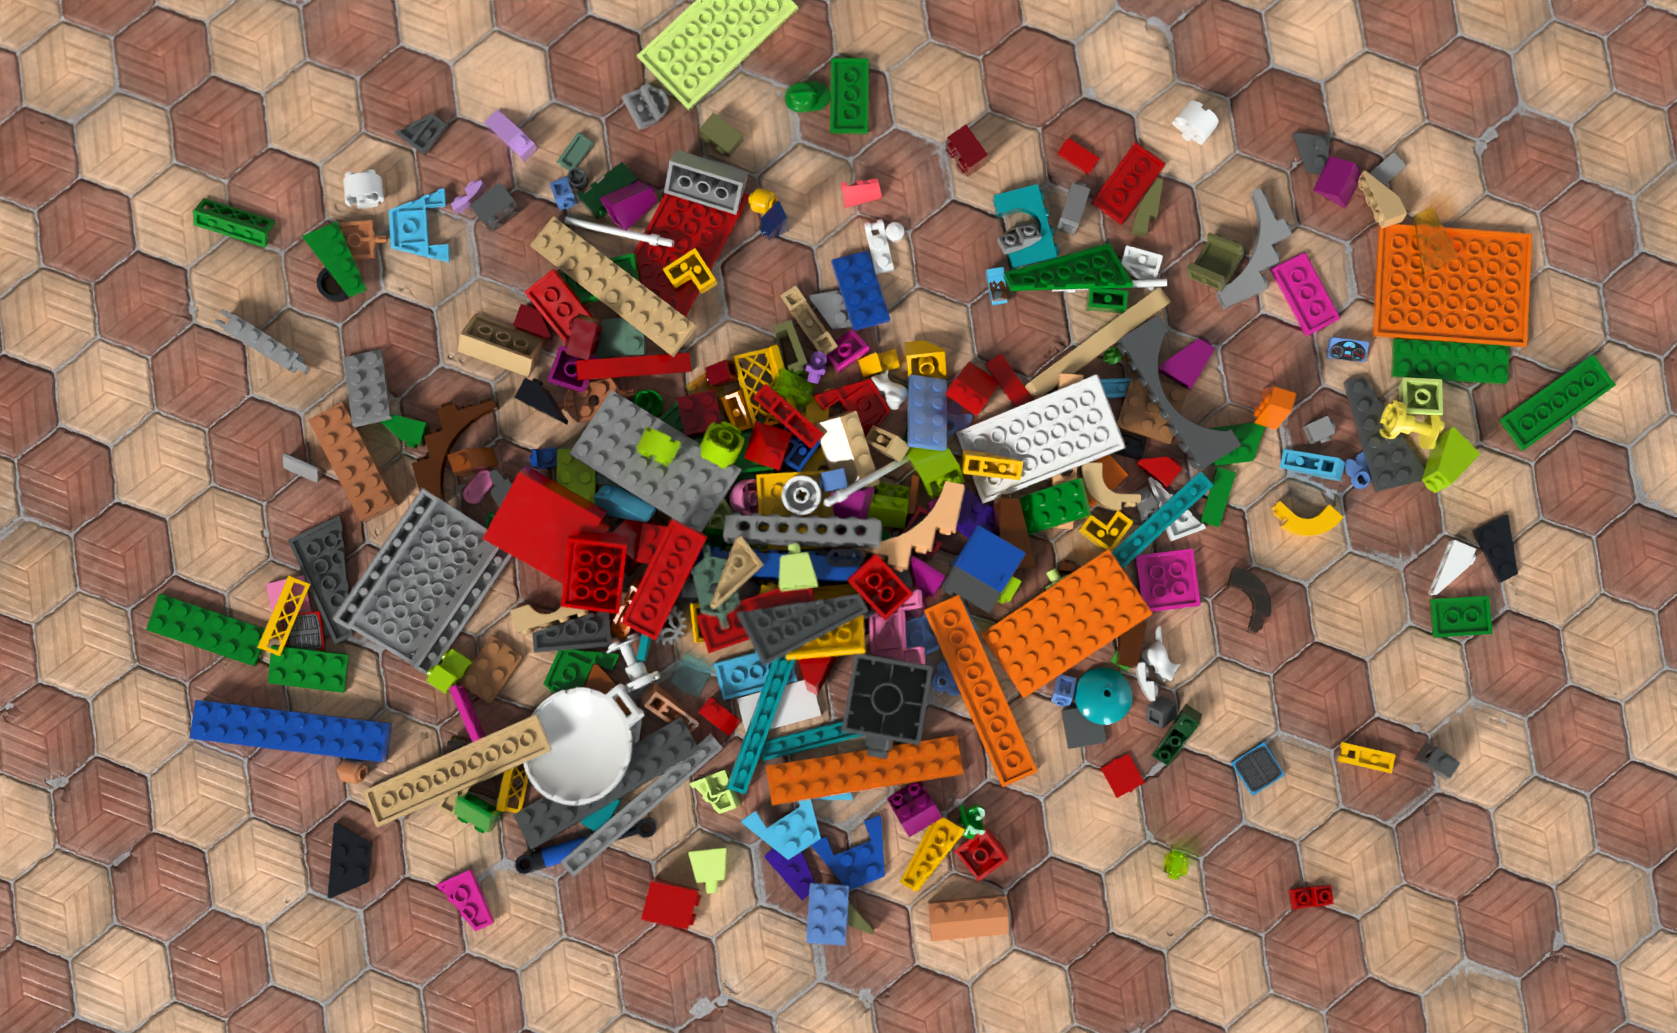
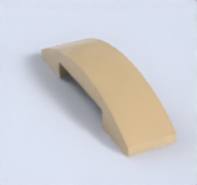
[780,285,838,355]

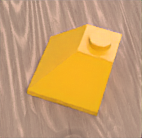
[904,340,947,379]

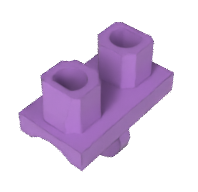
[805,351,828,384]

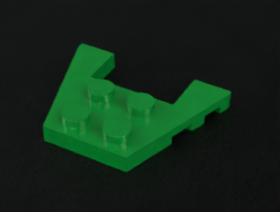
[543,650,620,694]

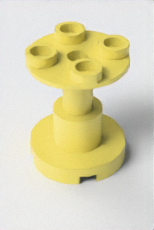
[1380,400,1444,450]

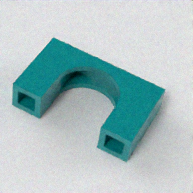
[992,184,1059,270]

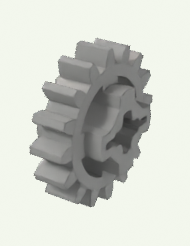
[655,606,687,645]

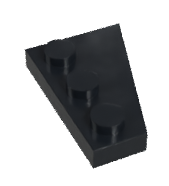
[1472,514,1518,583]

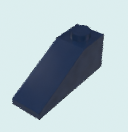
[759,201,789,240]

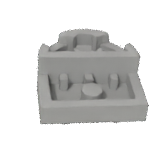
[622,85,669,131]

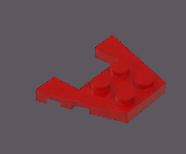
[813,378,891,437]

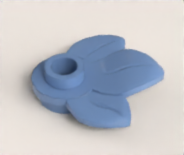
[947,401,972,436]
[1345,452,1371,489]
[931,659,960,696]

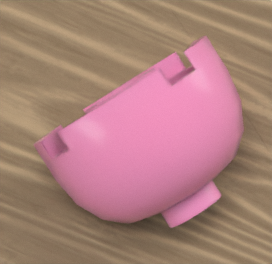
[729,479,759,516]

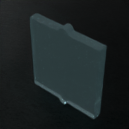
[670,653,713,697]

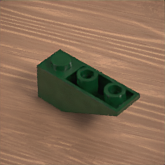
[1152,704,1202,766]

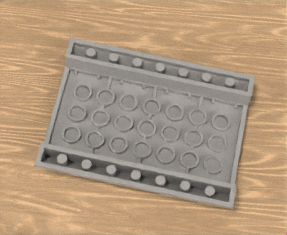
[332,488,512,675]

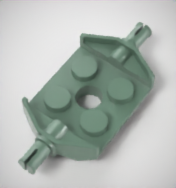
[691,545,740,629]

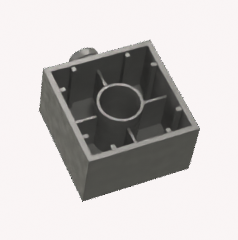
[841,654,933,759]

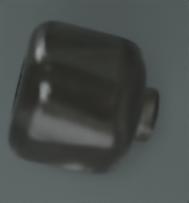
[447,735,468,752]

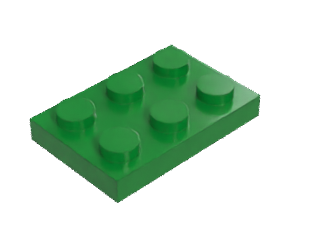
[1429,596,1493,638]

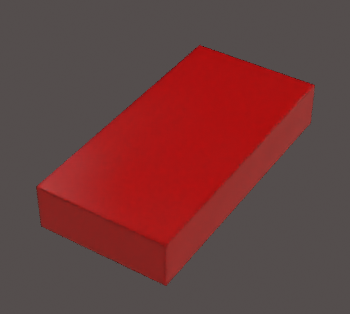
[1057,138,1099,175]

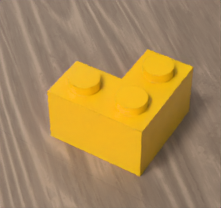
[663,248,717,295]
[1077,511,1133,552]

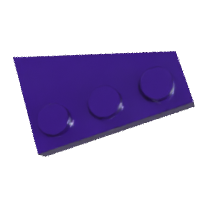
[764,848,815,901]

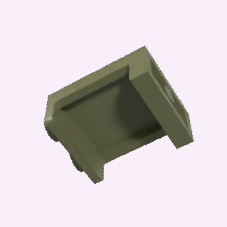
[1186,232,1244,292]
[773,320,807,376]

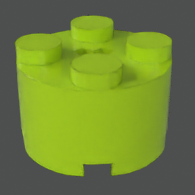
[700,422,744,468]
[636,426,681,467]

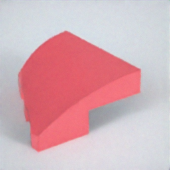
[840,179,882,208]

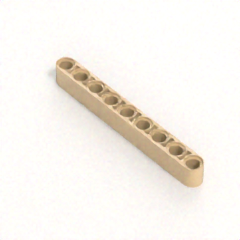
[1024,287,1171,400]

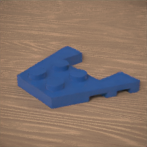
[811,815,885,891]

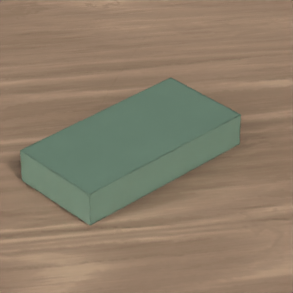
[557,132,594,172]

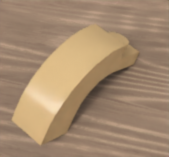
[1081,463,1141,511]

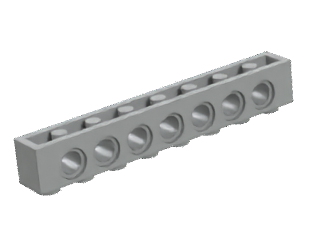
[723,513,882,549]

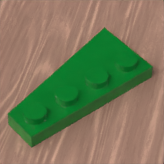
[302,221,367,298]

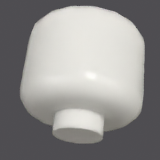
[886,222,904,242]

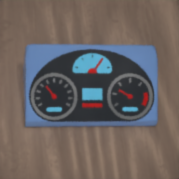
[1326,337,1369,363]

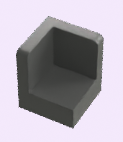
[1146,696,1177,729]

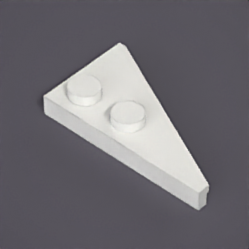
[1147,477,1206,542]

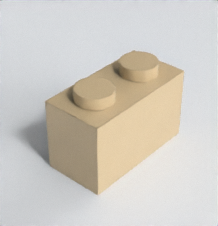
[865,425,910,462]

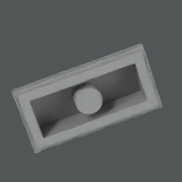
[283,453,323,483]

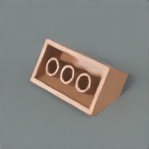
[928,894,1009,941]

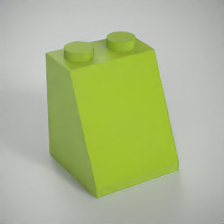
[1422,426,1481,493]
[906,446,965,500]

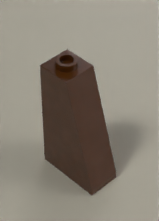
[993,494,1035,568]

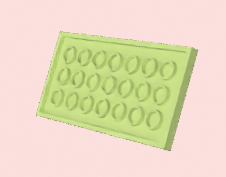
[637,0,798,111]

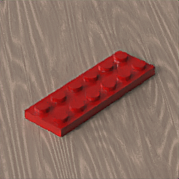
[621,518,708,640]
[696,588,815,654]

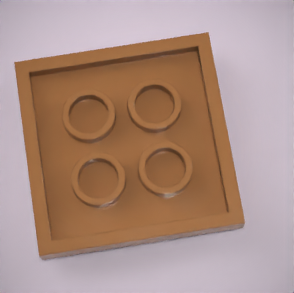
[1116,372,1188,444]

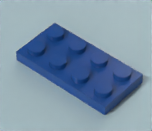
[831,251,890,331]

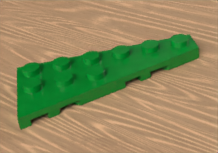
[1003,243,1133,291]

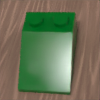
[454,792,502,834]

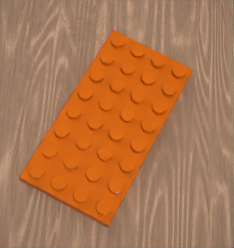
[981,549,1153,698]

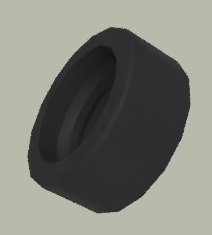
[317,267,349,302]

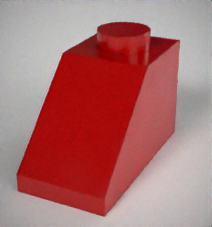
[1136,457,1182,488]
[698,697,742,736]

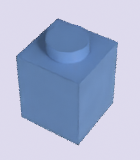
[818,468,848,492]

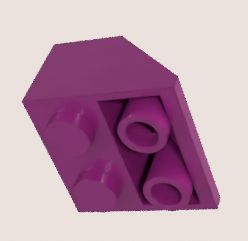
[887,781,943,837]

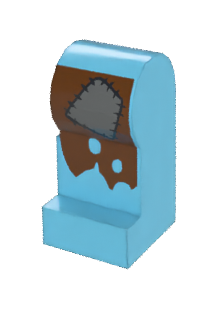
[985,267,1007,305]

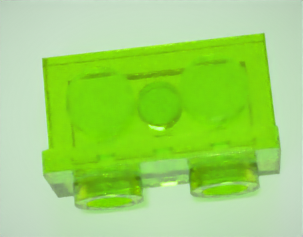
[773,368,815,406]

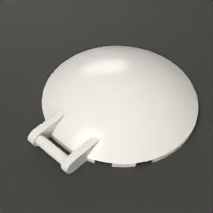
[523,683,645,805]

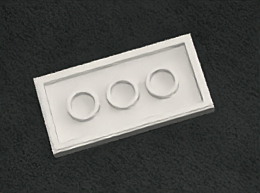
[737,680,821,731]

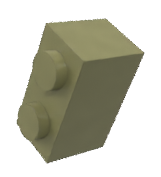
[699,112,744,158]

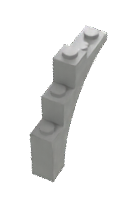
[1215,187,1292,311]

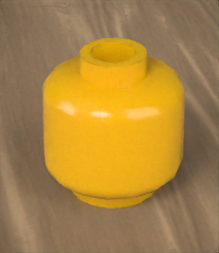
[748,188,778,214]

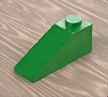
[381,414,429,449]

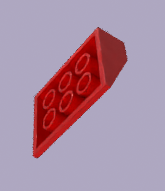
[561,532,629,614]

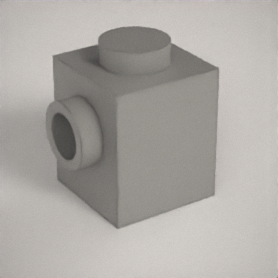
[1303,416,1336,444]

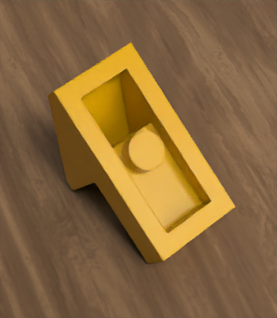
[858,349,900,379]

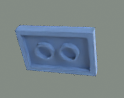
[806,883,849,946]

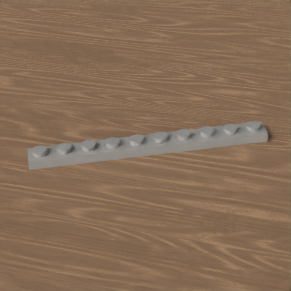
[560,733,723,877]

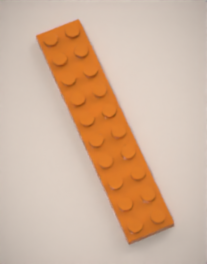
[923,595,1038,787]
[766,736,964,806]

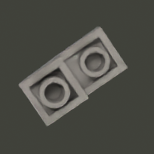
[997,224,1041,255]

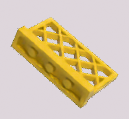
[732,344,797,428]

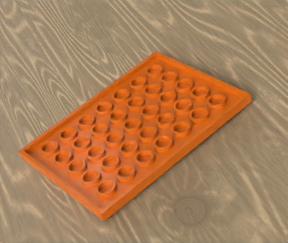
[1372,224,1532,348]

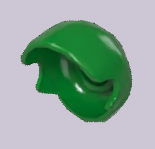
[632,389,663,417]

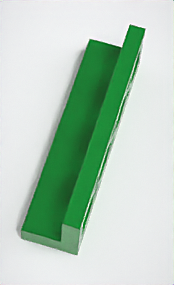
[193,198,275,248]

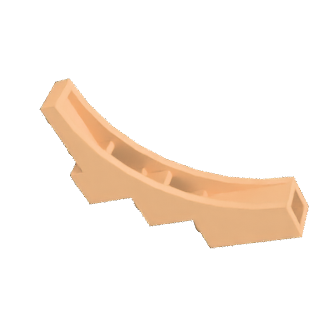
[851,481,965,572]

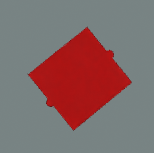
[1100,753,1145,798]

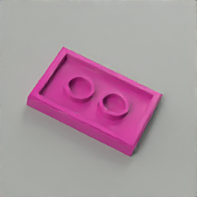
[449,685,486,742]

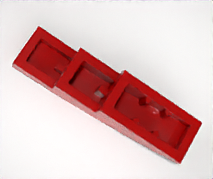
[753,384,824,449]

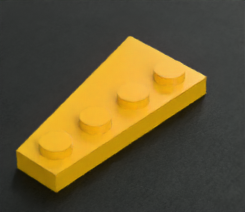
[900,817,966,892]

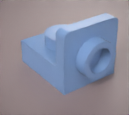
[549,176,577,210]
[1051,674,1077,706]

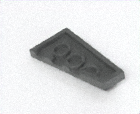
[532,611,612,653]

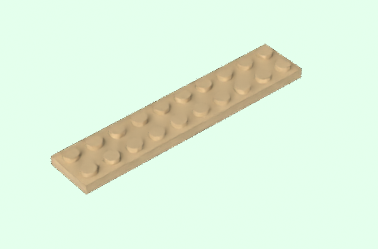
[530,216,697,357]
[363,714,552,827]

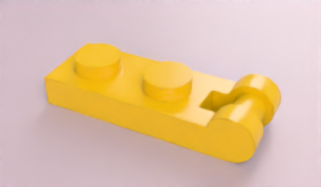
[1337,742,1396,773]

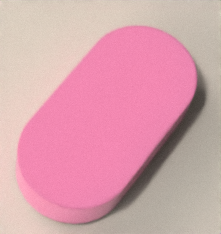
[463,470,494,504]

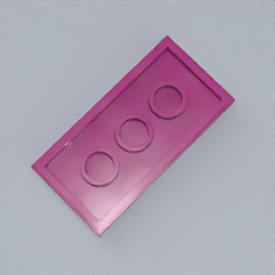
[1270,252,1341,336]

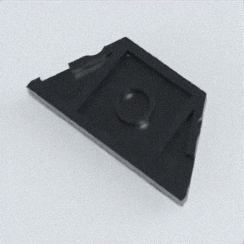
[327,823,373,898]

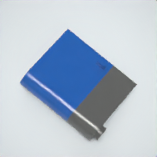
[941,525,1026,613]

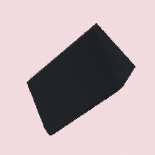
[1113,431,1146,460]

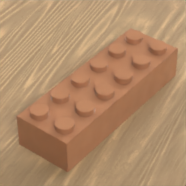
[308,402,399,523]

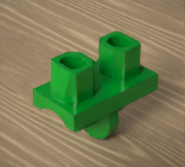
[958,804,985,839]

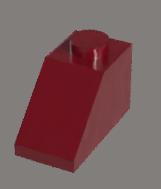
[513,303,553,341]
[705,360,746,387]

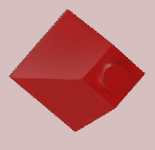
[744,421,792,470]

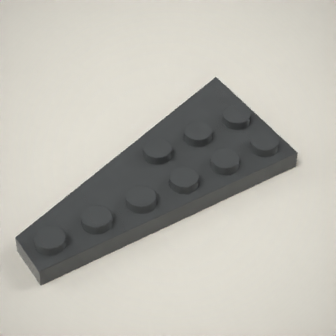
[1343,377,1425,492]
[288,515,354,644]
[736,594,868,666]

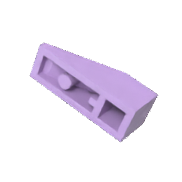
[484,109,537,162]

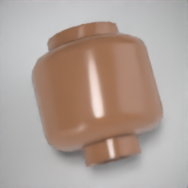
[337,758,368,784]

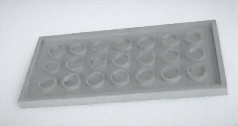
[569,390,742,533]

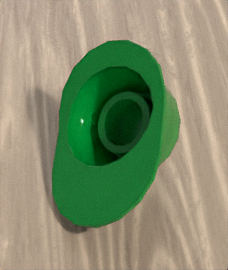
[785,81,830,112]

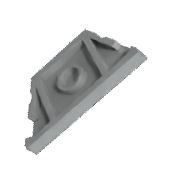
[809,283,882,331]

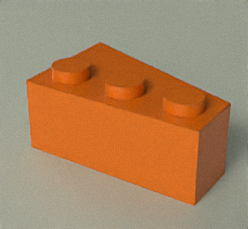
[1253,386,1296,430]

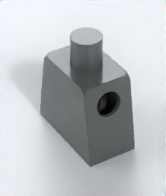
[1414,743,1460,780]

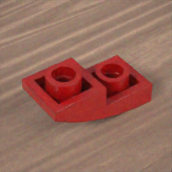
[1289,884,1334,909]

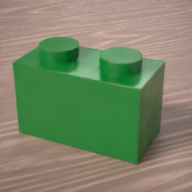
[1086,289,1128,314]

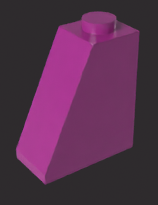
[600,181,658,231]
[1158,339,1215,390]
[831,487,874,534]

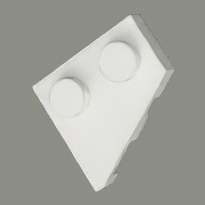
[1121,245,1163,291]

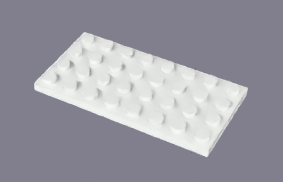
[956,375,1126,504]

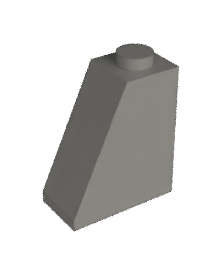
[1056,182,1090,235]

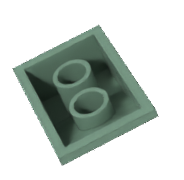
[593,317,646,359]

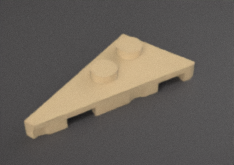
[710,536,764,609]

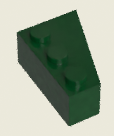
[577,162,638,220]

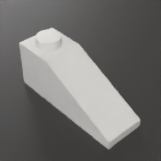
[1428,540,1476,596]

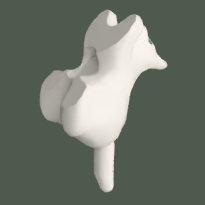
[871,370,908,410]
[1140,626,1180,683]

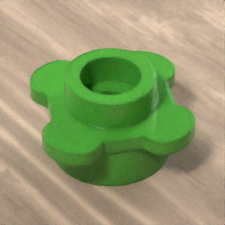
[1103,347,1122,364]

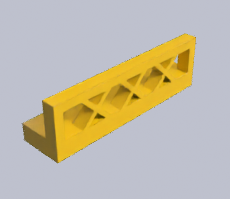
[258,575,311,656]
[496,766,529,813]

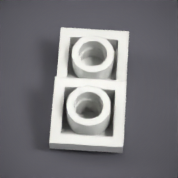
[1135,662,1158,701]

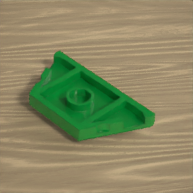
[1208,422,1265,466]

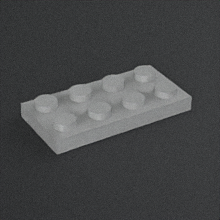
[344,349,392,427]

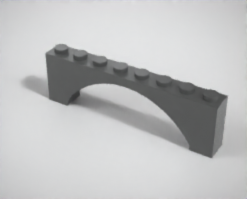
[1117,315,1241,472]

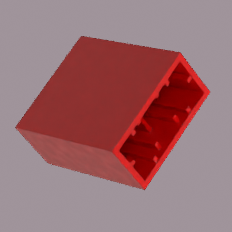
[483,465,610,584]

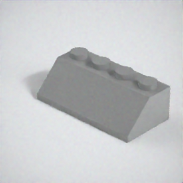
[664,150,749,215]

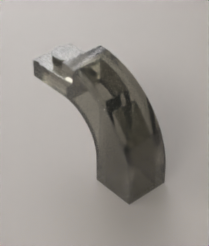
[1227,567,1271,634]

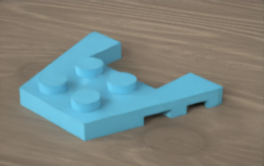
[389,188,450,263]
[741,799,821,860]

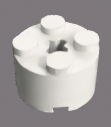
[1172,100,1219,145]
[343,169,384,209]
[782,476,822,515]

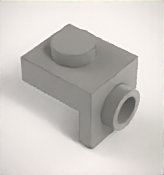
[1131,486,1158,521]

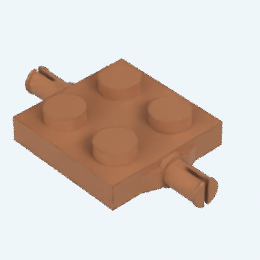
[338,220,388,260]

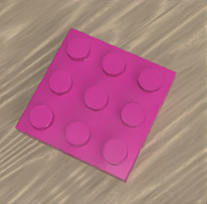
[1135,549,1201,612]

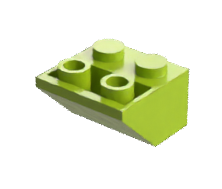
[867,482,911,529]

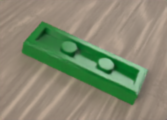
[1200,467,1236,528]

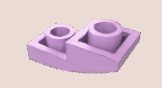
[451,180,486,215]

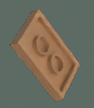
[459,635,524,705]

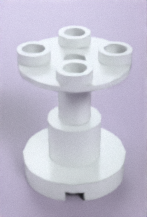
[607,633,661,694]

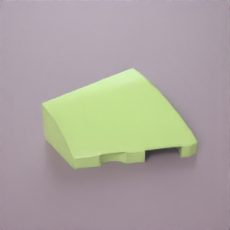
[690,769,741,814]

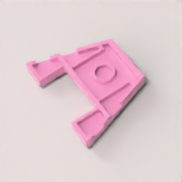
[869,589,925,665]

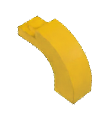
[1271,501,1344,537]

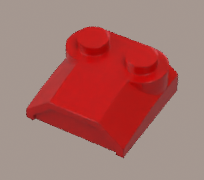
[954,827,1009,882]

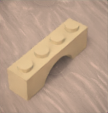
[510,605,590,635]

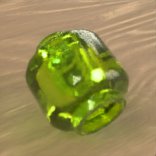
[1162,850,1189,880]

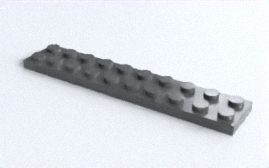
[513,717,701,849]

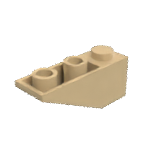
[1358,171,1407,229]

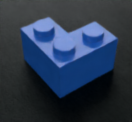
[783,427,821,472]

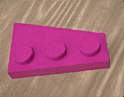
[436,869,495,931]

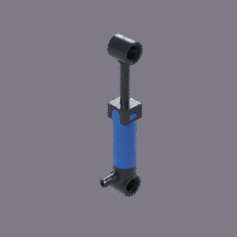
[515,817,658,874]

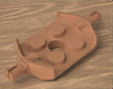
[557,378,635,423]

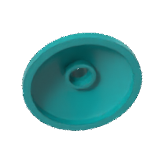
[1075,667,1132,725]

